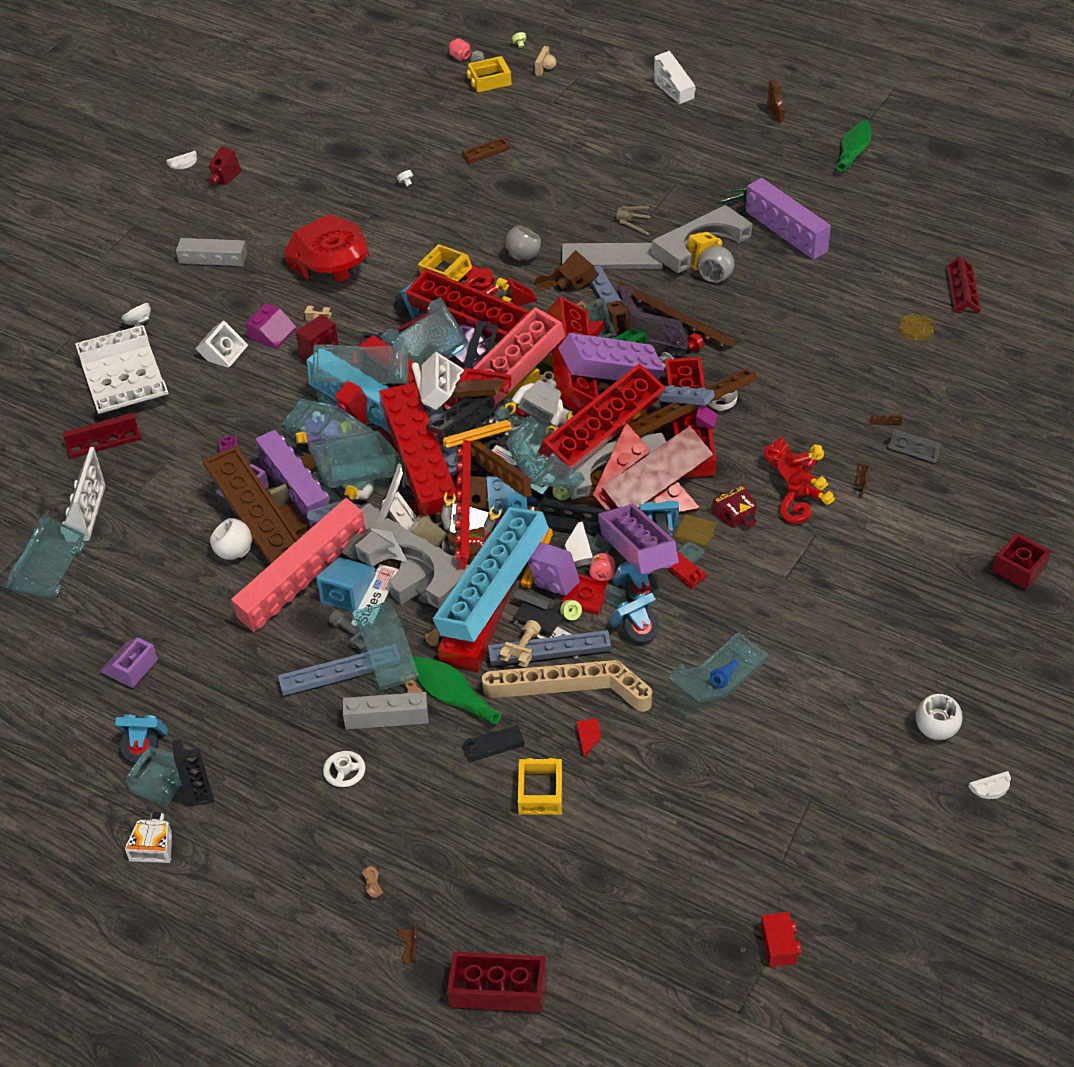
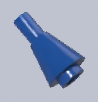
[710,660,739,688]

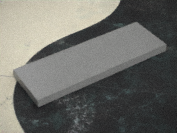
[562,243,662,269]

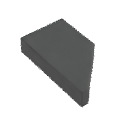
[342,528,372,561]
[514,589,555,609]

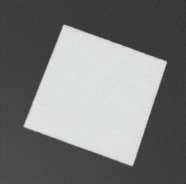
[371,528,408,562]

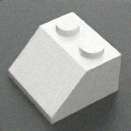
[195,321,248,368]

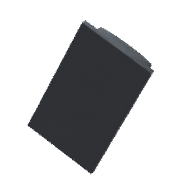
[513,601,564,636]

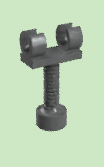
[329,609,381,654]

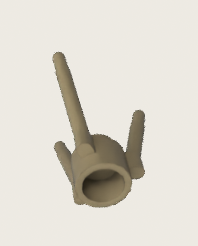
[617,206,650,235]

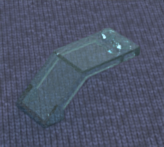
[312,345,409,384]
[281,399,380,464]
[351,601,419,690]
[667,632,769,703]

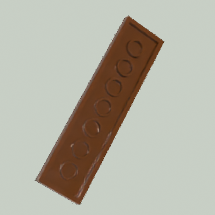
[203,446,299,565]

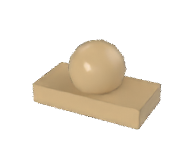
[535,46,556,76]

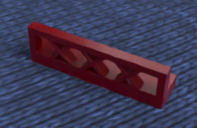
[947,255,981,313]
[62,413,142,459]

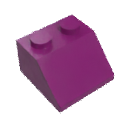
[246,303,296,350]

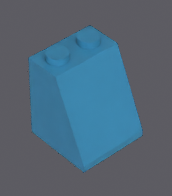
[316,557,376,613]

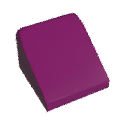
[696,405,718,429]

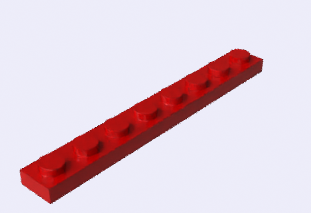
[454,440,471,570]

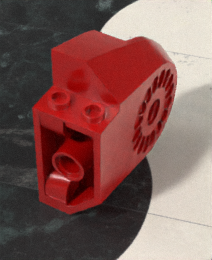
[284,214,370,282]

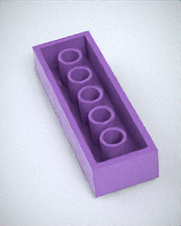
[746,178,831,260]
[559,333,666,381]
[255,430,330,529]
[598,504,679,574]

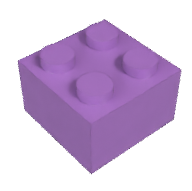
[528,542,580,596]

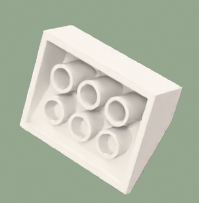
[62,447,106,541]

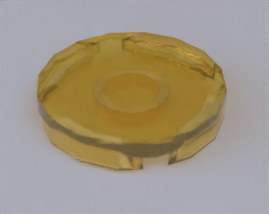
[899,314,935,341]

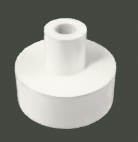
[397,170,413,187]

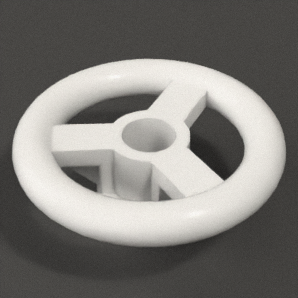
[323,751,365,787]

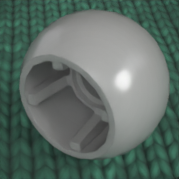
[505,225,541,261]
[698,246,734,283]

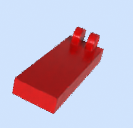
[459,368,512,395]
[666,551,707,589]

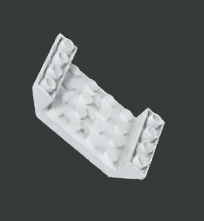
[75,325,168,415]

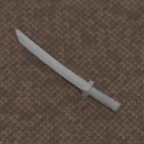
[358,463,403,562]

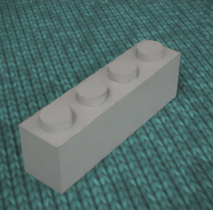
[176,238,247,266]
[343,692,429,730]

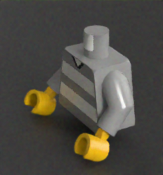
[441,492,502,537]

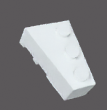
[654,51,695,104]
[421,352,464,410]

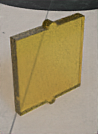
[675,514,717,548]

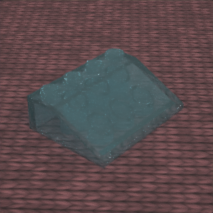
[308,431,400,488]

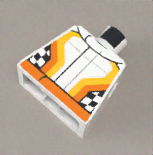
[125,812,172,863]

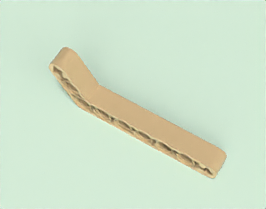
[482,660,652,712]

